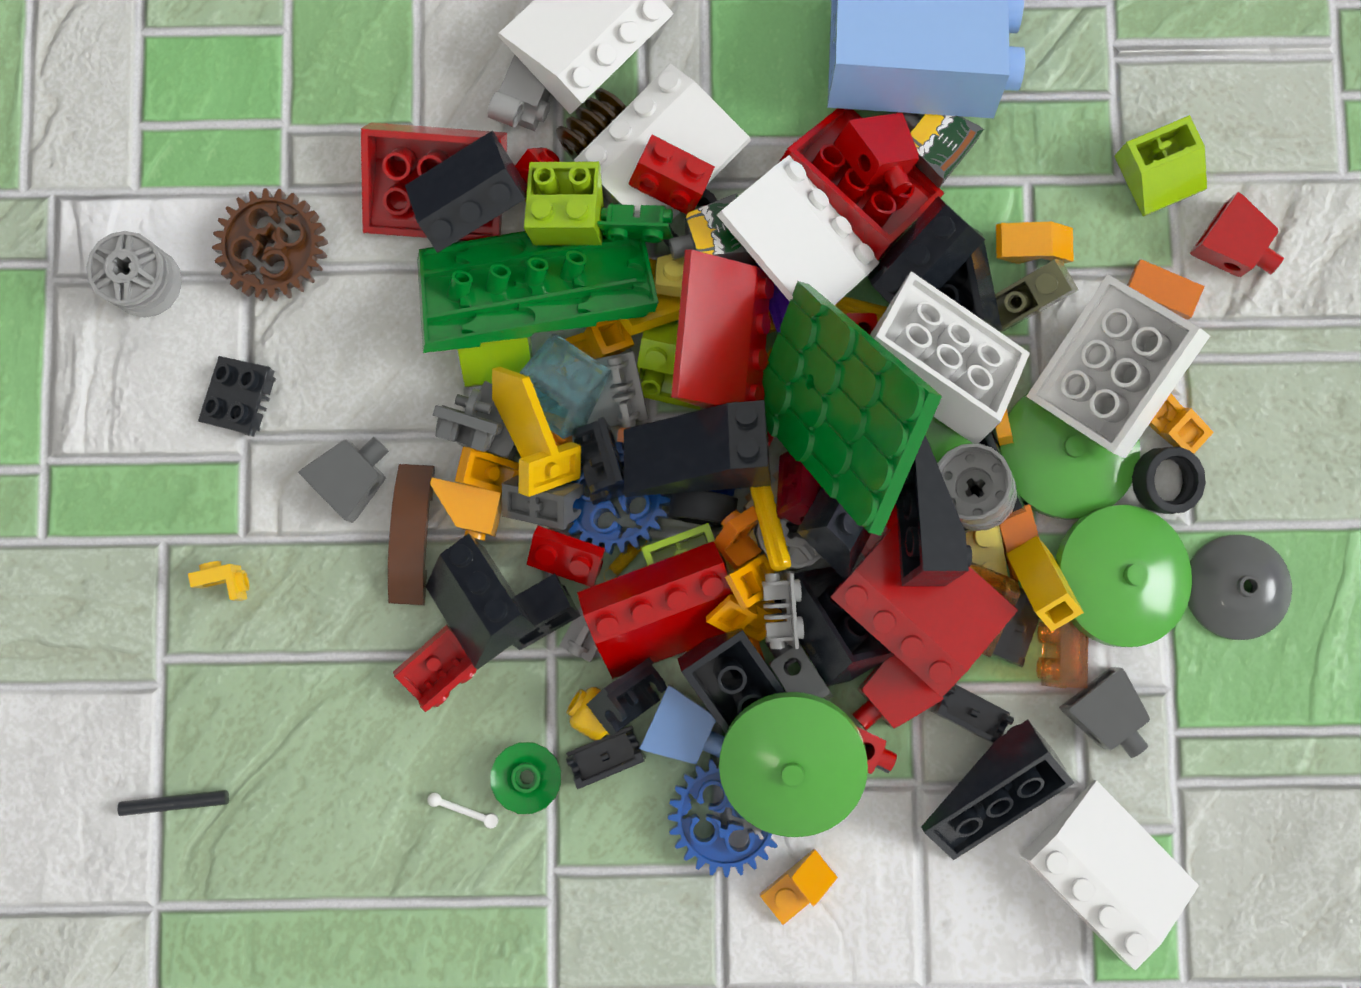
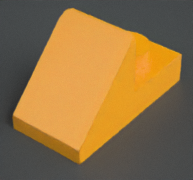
[455,447,519,493]
[759,848,838,925]

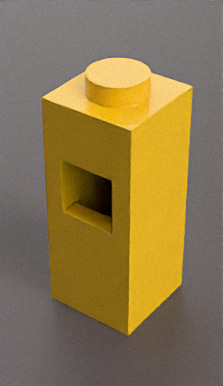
[1006,535,1084,632]

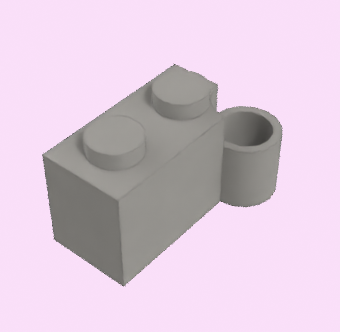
[488,54,551,131]

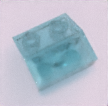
[520,333,611,439]

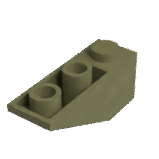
[995,259,1079,333]

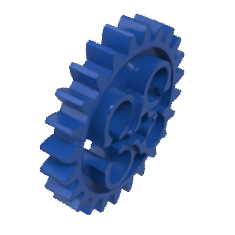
[568,442,671,555]
[668,758,778,877]

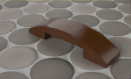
[388,464,435,605]

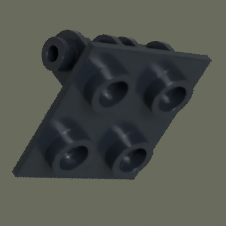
[198,356,276,437]

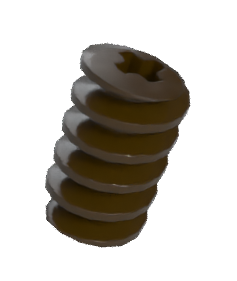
[556,88,626,160]

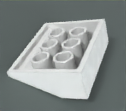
[498,0,673,115]
[574,63,751,224]
[717,155,879,305]
[870,271,1030,444]
[1026,274,1210,458]
[1020,780,1199,970]

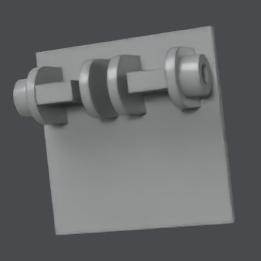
[565,351,649,428]
[762,570,804,649]

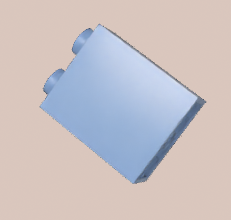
[827,0,1025,118]

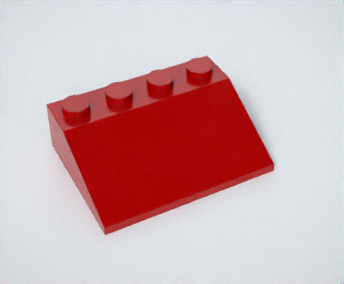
[778,108,945,261]
[361,122,507,241]
[671,250,774,409]
[831,522,1018,697]
[577,541,734,679]

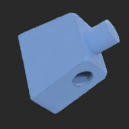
[640,684,724,764]

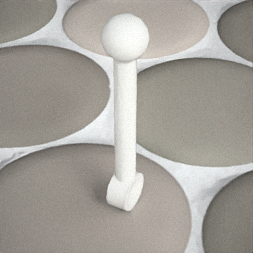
[427,793,499,829]

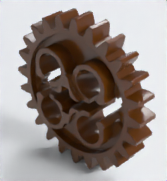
[212,188,328,301]

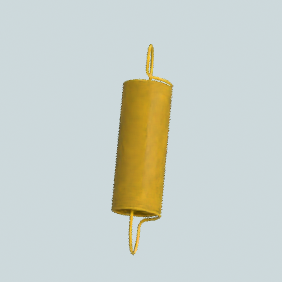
[604,540,647,581]

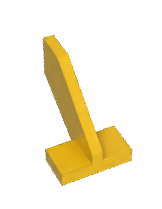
[492,367,581,497]

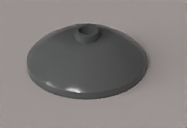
[1188,535,1292,640]

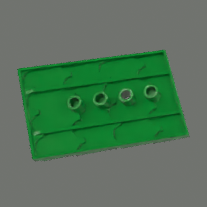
[417,231,659,353]
[762,281,942,536]

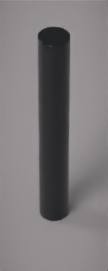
[117,790,229,816]

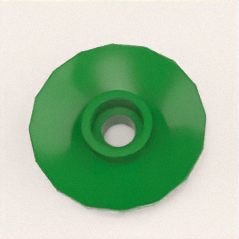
[490,742,561,814]

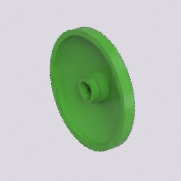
[998,393,1140,520]
[1055,505,1192,647]
[719,692,868,837]

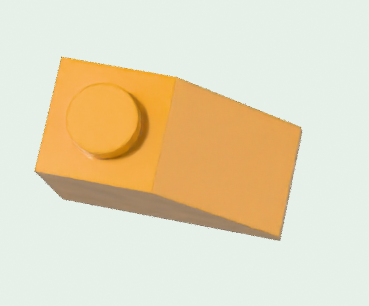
[430,477,502,541]

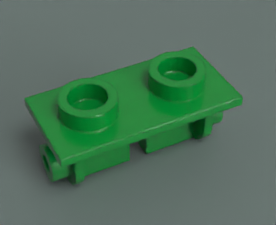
[597,204,673,243]

